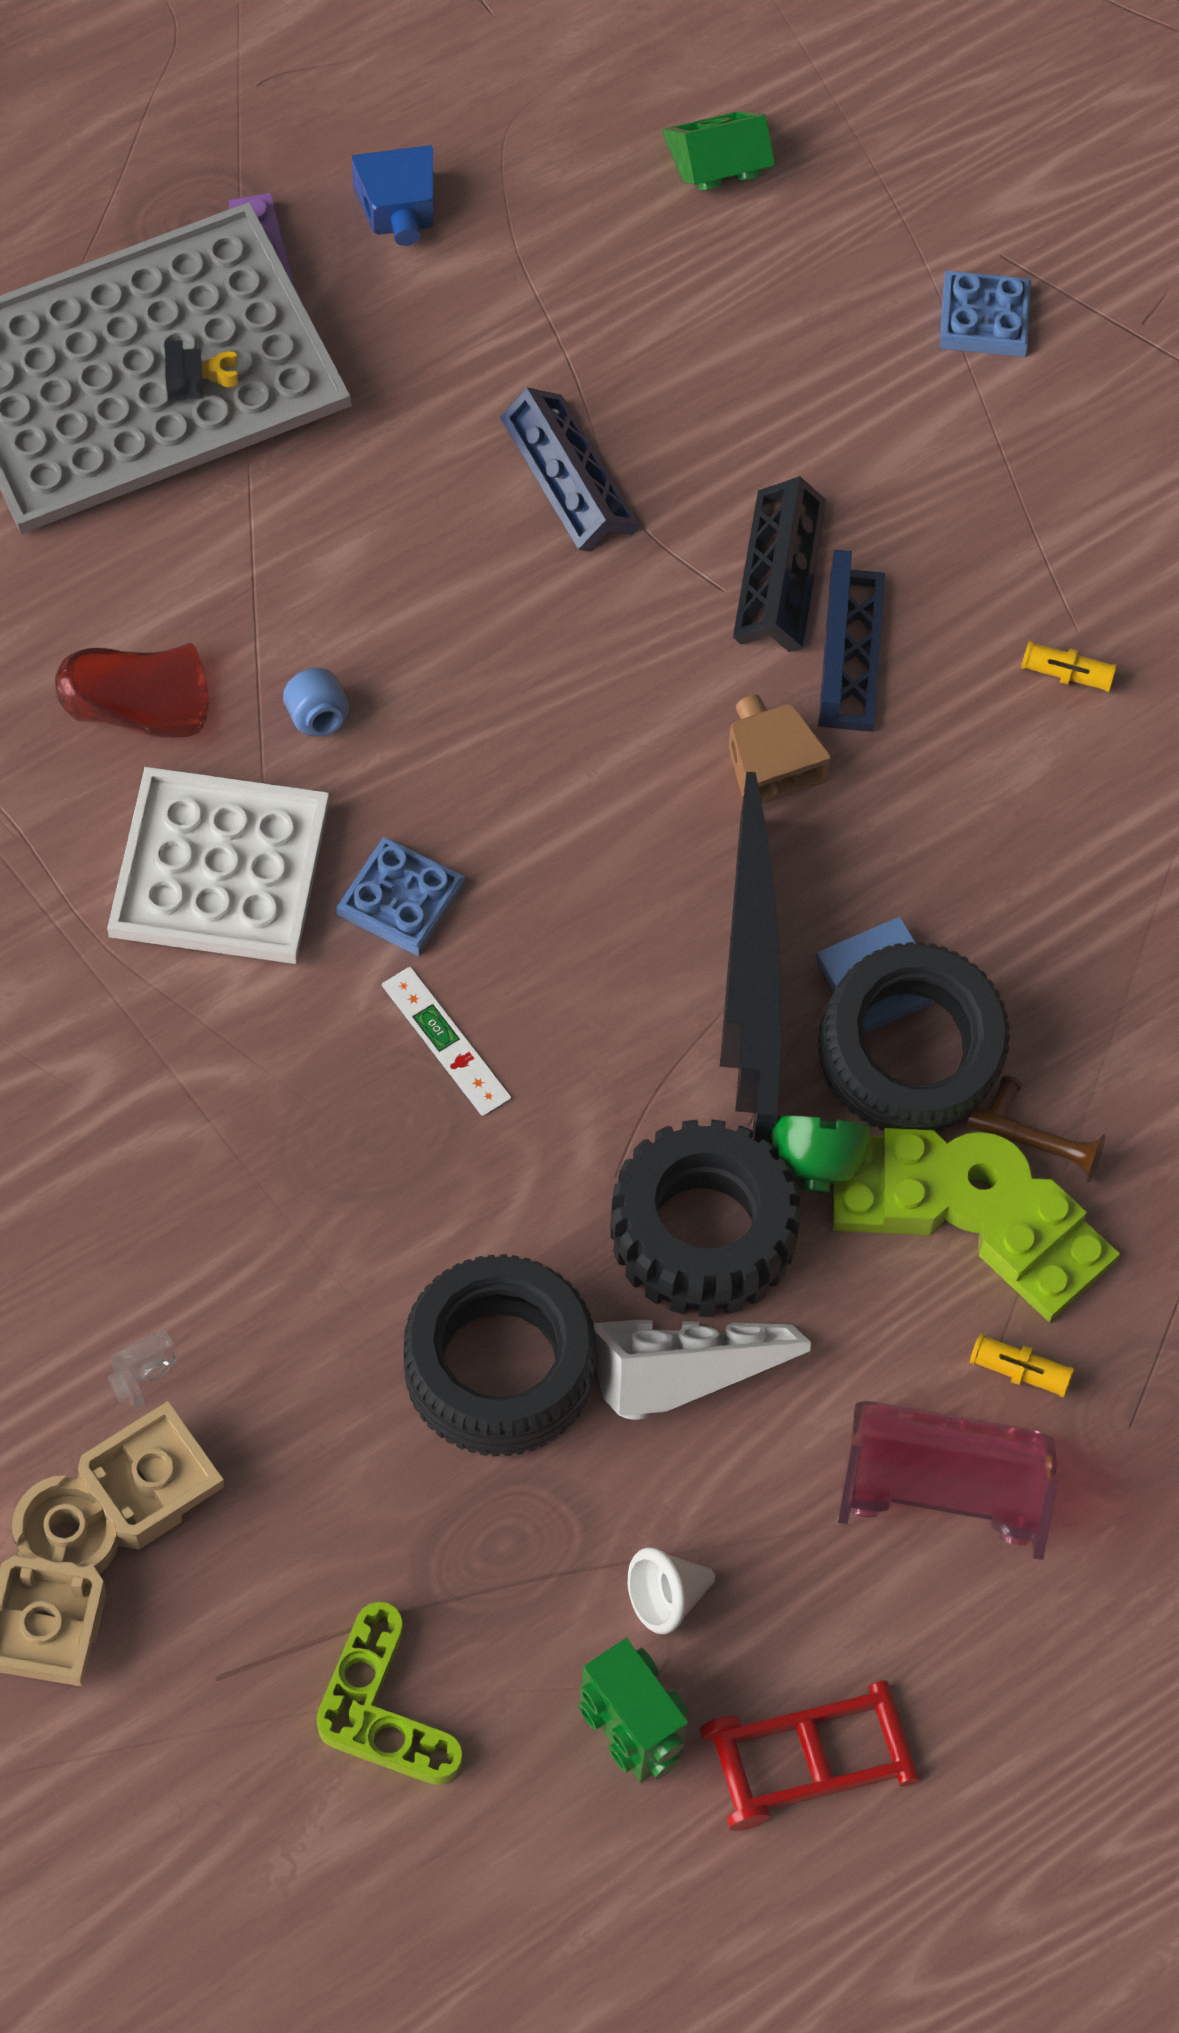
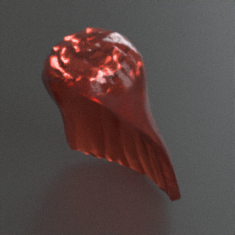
[55,643,210,738]

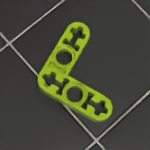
[317,1601,462,1785]

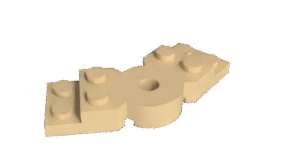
[0,1401,225,1687]

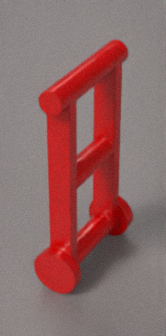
[699,1680,920,1831]

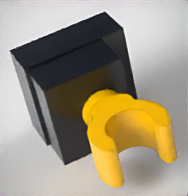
[165,340,238,401]

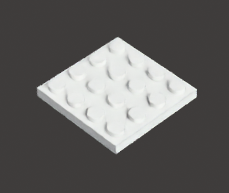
[107,767,329,964]

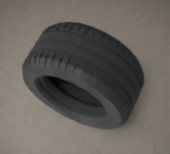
[818,942,1010,1132]
[403,1254,596,1457]

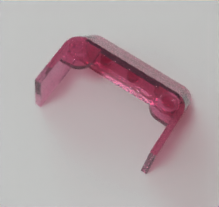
[838,1401,1058,1560]

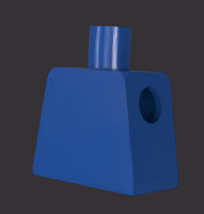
[352,145,433,246]

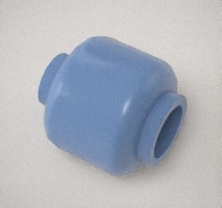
[283,668,349,736]

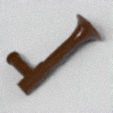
[967,1075,1105,1182]

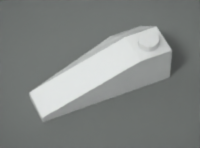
[594,1320,811,1420]

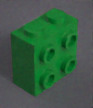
[578,1637,689,1783]

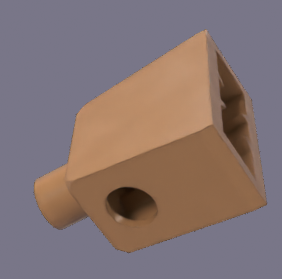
[728,694,831,804]

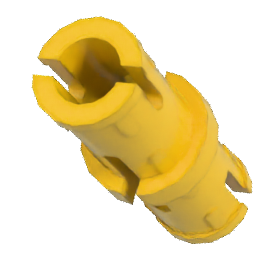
[1021,641,1117,692]
[969,1333,1075,1398]

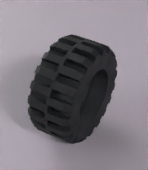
[610,1119,802,1317]

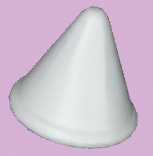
[627,1547,715,1635]

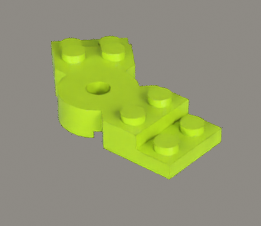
[832,1128,1120,1323]

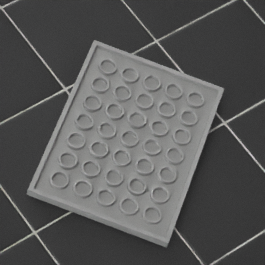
[0,202,352,534]

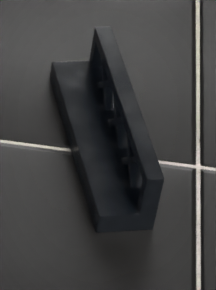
[733,476,827,652]

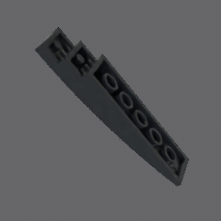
[719,772,781,1144]

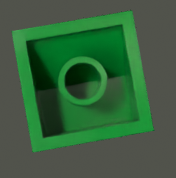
[663,110,775,190]

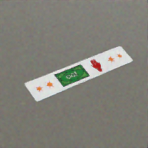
[382,967,511,1116]

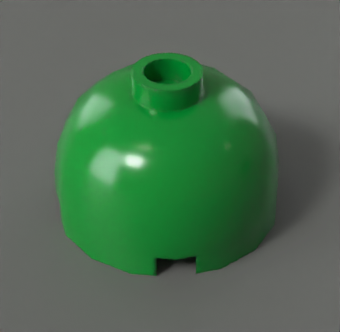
[772,1116,870,1193]

